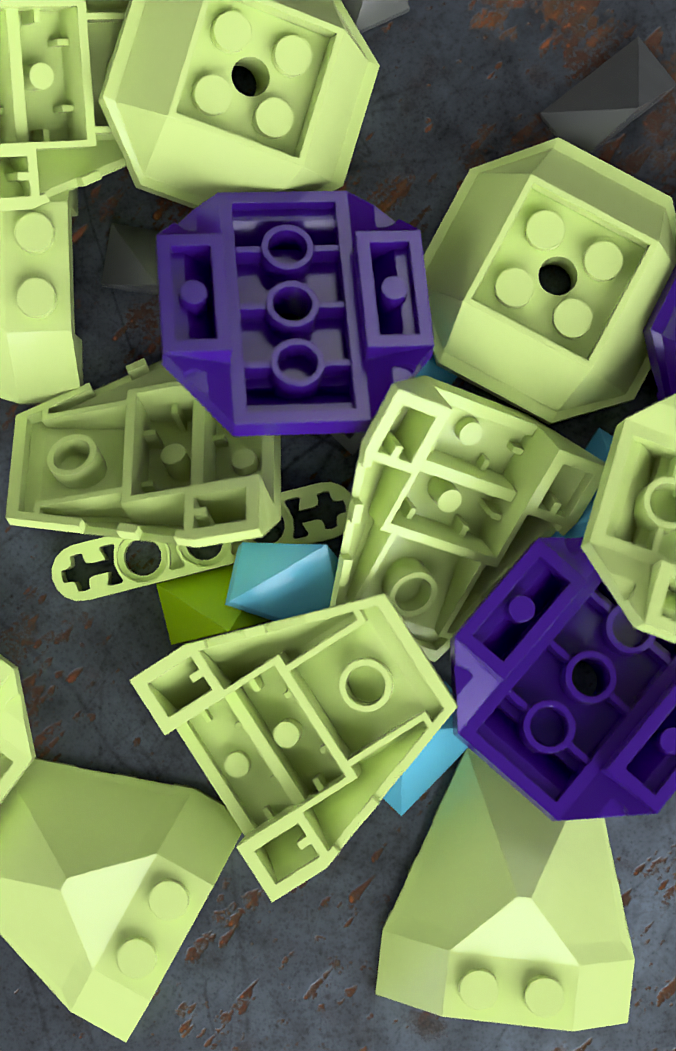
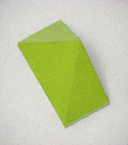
[156,564,270,645]

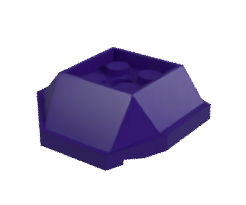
[156,191,435,437]
[450,537,676,821]

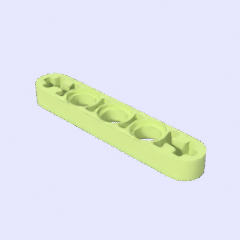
[52,482,351,601]

